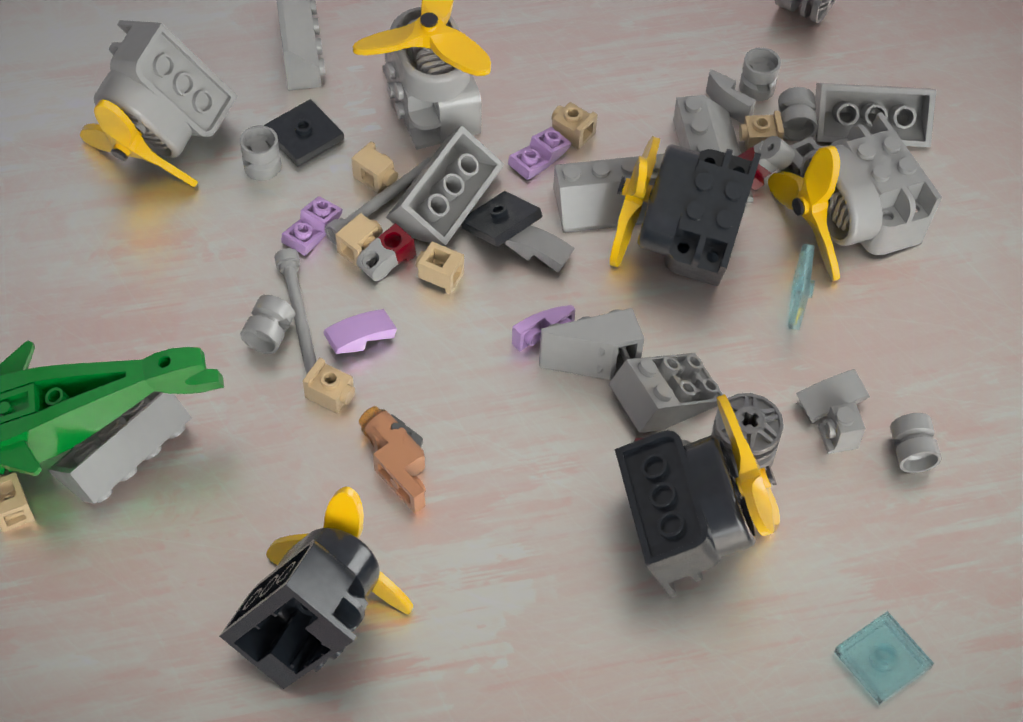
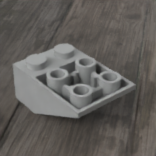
[539,308,644,380]
[609,353,723,433]

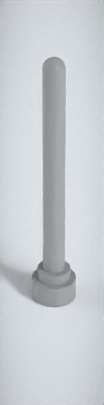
[325,158,431,245]
[274,248,317,374]

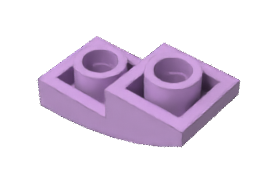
[508,127,572,180]
[281,196,343,256]
[512,305,575,351]
[324,309,397,354]

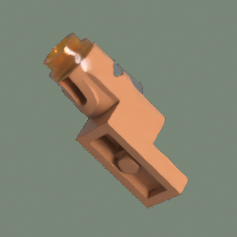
[359,406,426,514]

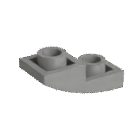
[706,70,756,124]
[504,225,575,273]
[796,369,870,423]

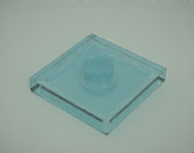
[787,244,815,330]
[834,611,934,705]

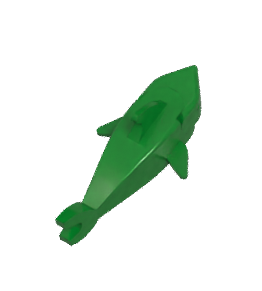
[0,341,224,476]

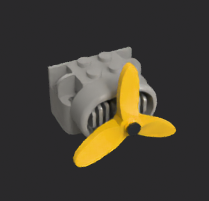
[352,0,491,150]
[80,20,238,188]
[768,112,942,281]

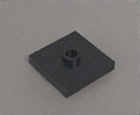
[264,99,344,167]
[461,191,543,247]

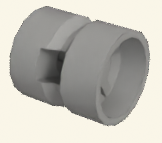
[739,48,781,101]
[778,87,818,141]
[240,125,281,181]
[240,295,295,354]
[890,413,942,473]

